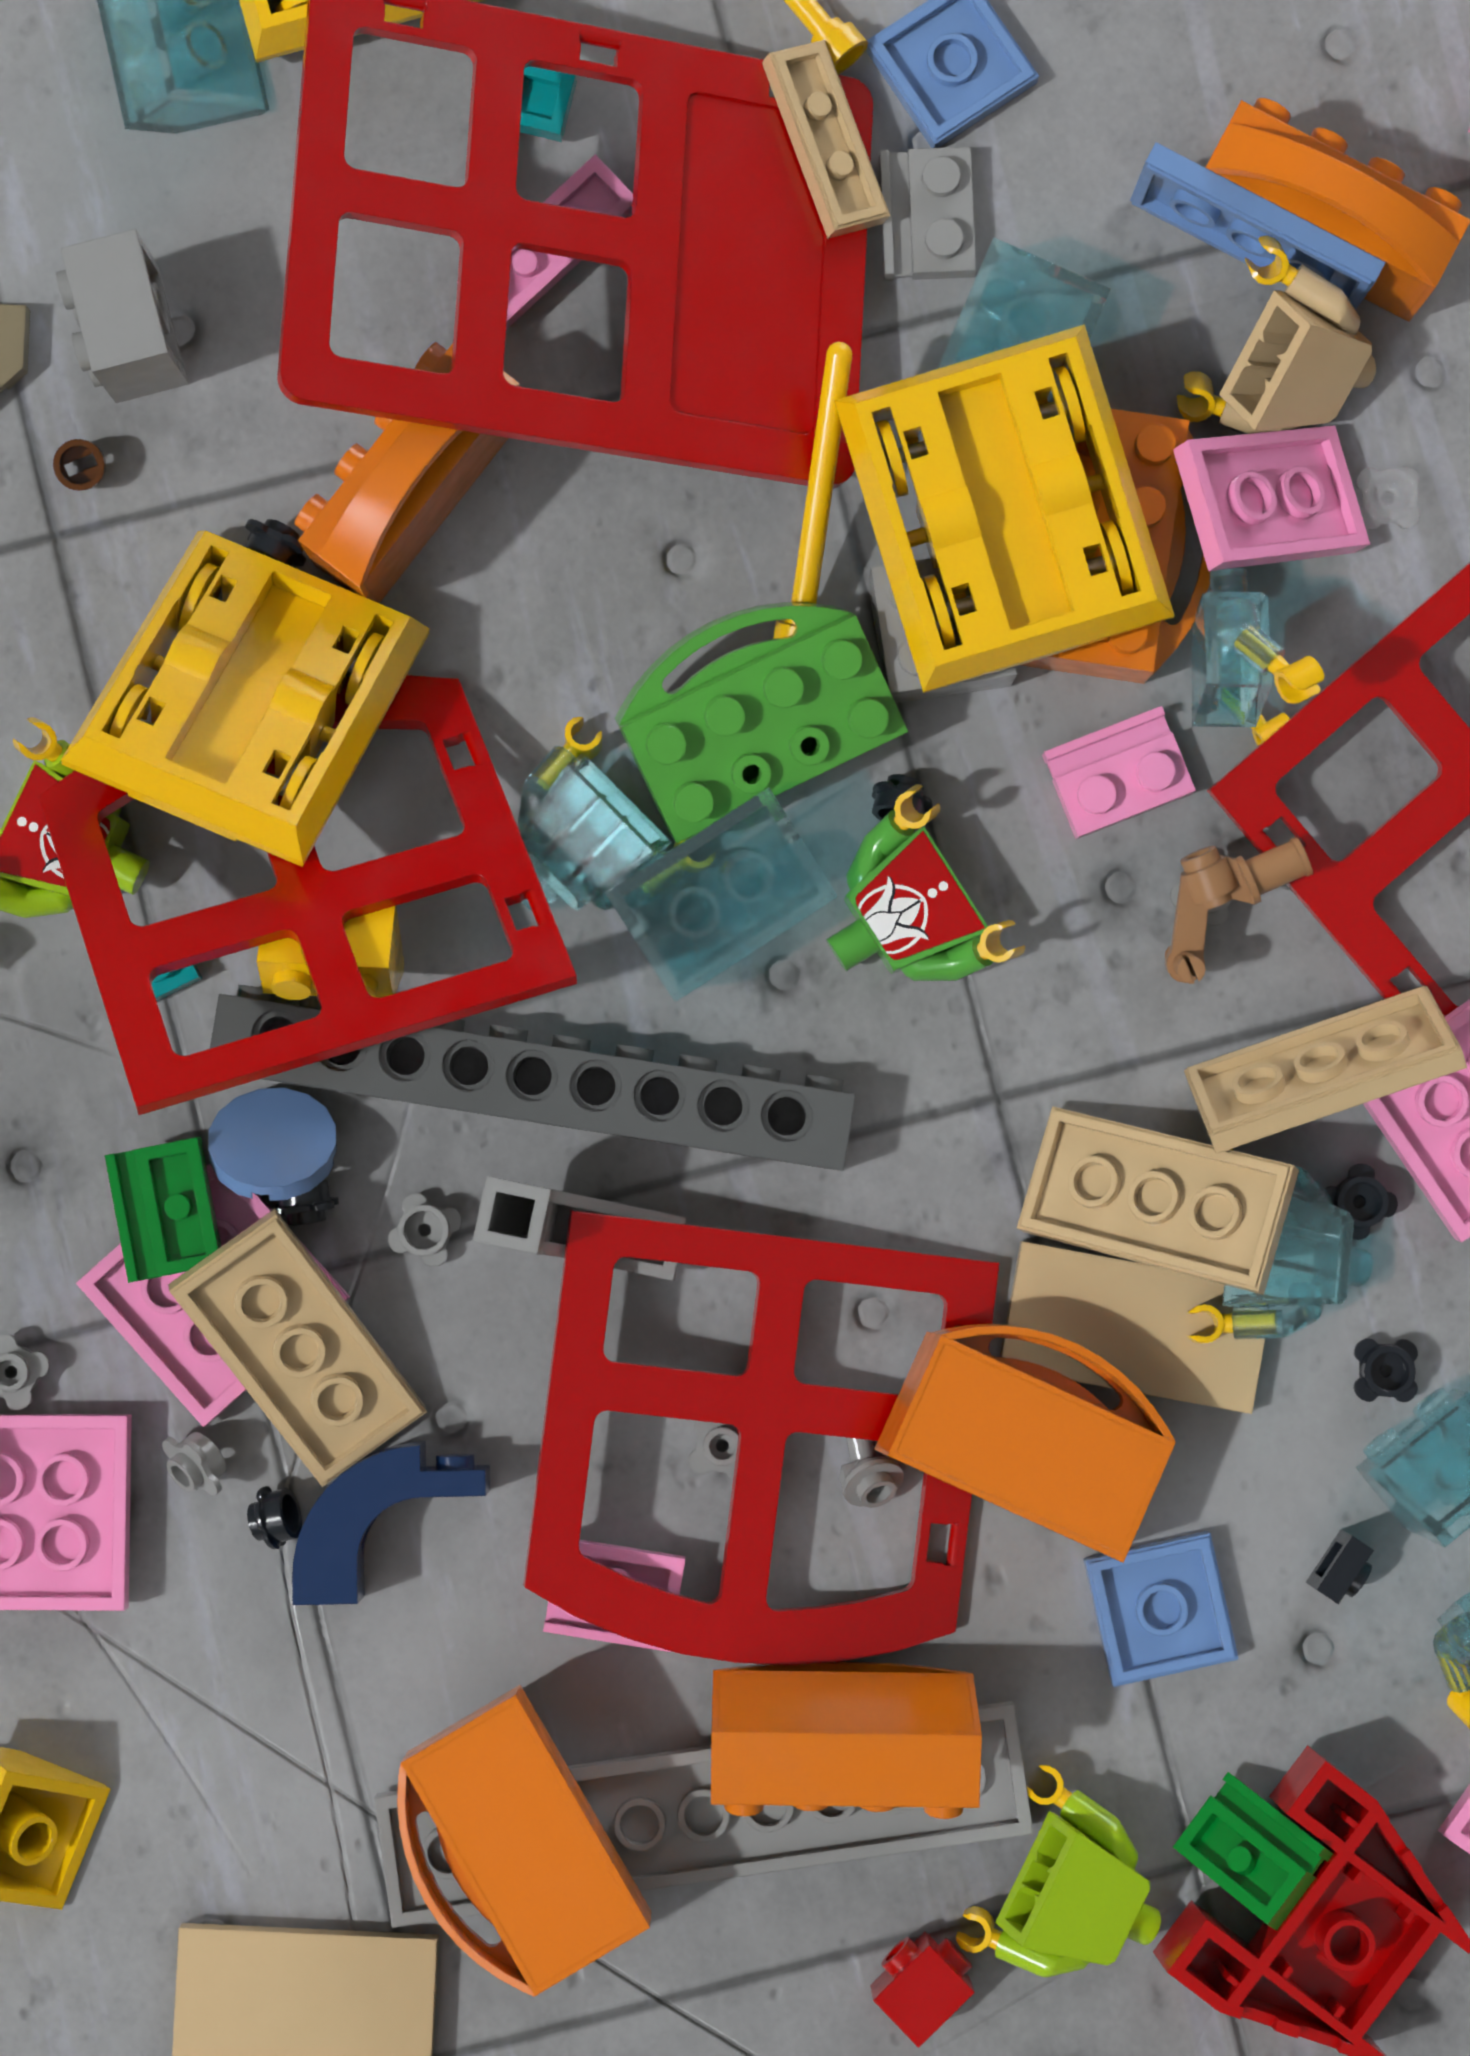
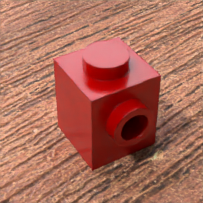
[870,1931,975,2048]

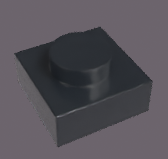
[1306,1530,1374,1605]

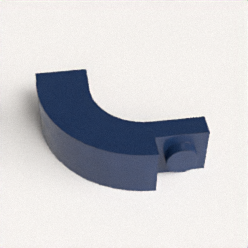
[292,1441,490,1605]

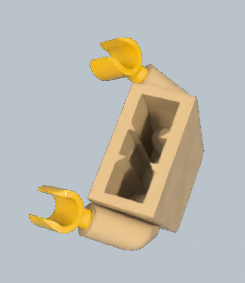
[1176,236,1376,434]

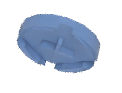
[208,1088,337,1201]

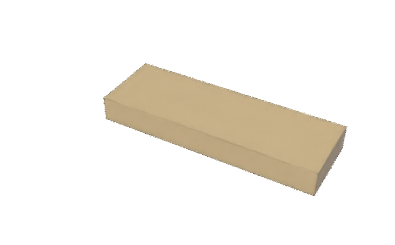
[762,40,890,239]

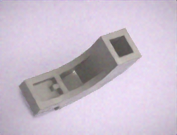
[472,1176,688,1281]

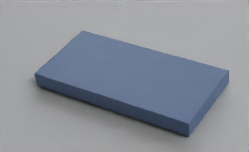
[1130,142,1386,310]

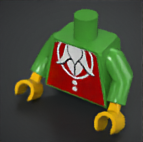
[826,784,1025,981]

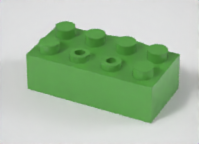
[615,602,908,843]

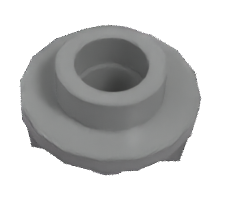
[839,1438,904,1508]

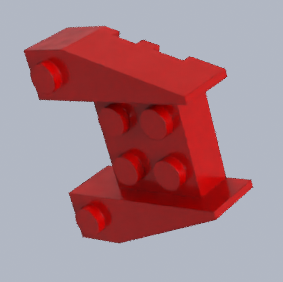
[1153,1745,1470,2056]

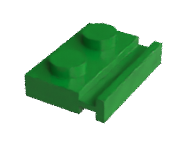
[104,1137,221,1283]
[1173,1772,1333,1931]

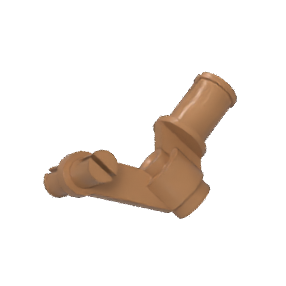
[1164,837,1313,984]

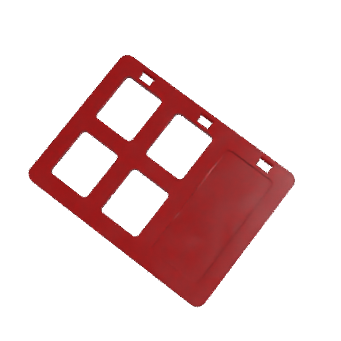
[277,0,873,489]

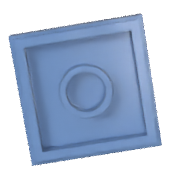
[865,0,1039,148]
[1083,1531,1239,1687]

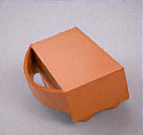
[1205,98,1470,322]
[294,342,521,603]
[1020,409,1213,684]
[874,1324,1176,1563]
[711,1661,982,1819]
[397,1685,652,1997]

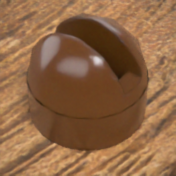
[53,439,106,491]

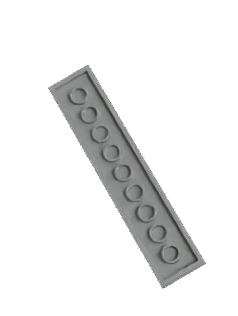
[374,1701,1033,1928]

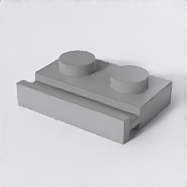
[879,147,976,281]

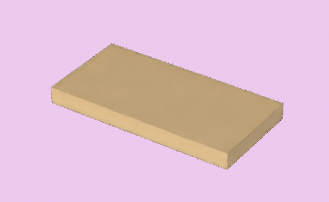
[1184,986,1467,1154]
[1017,1106,1299,1295]
[168,1209,427,1487]
[1000,1241,1272,1414]
[172,1923,439,2056]

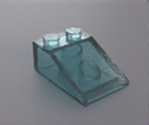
[1355,1388,1470,1548]

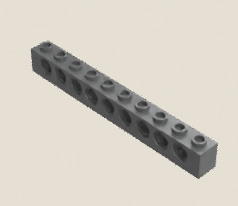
[210,985,856,1171]

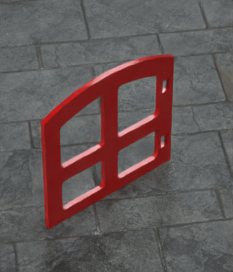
[1207,562,1470,1017]
[38,675,577,1115]
[523,1210,1000,1665]

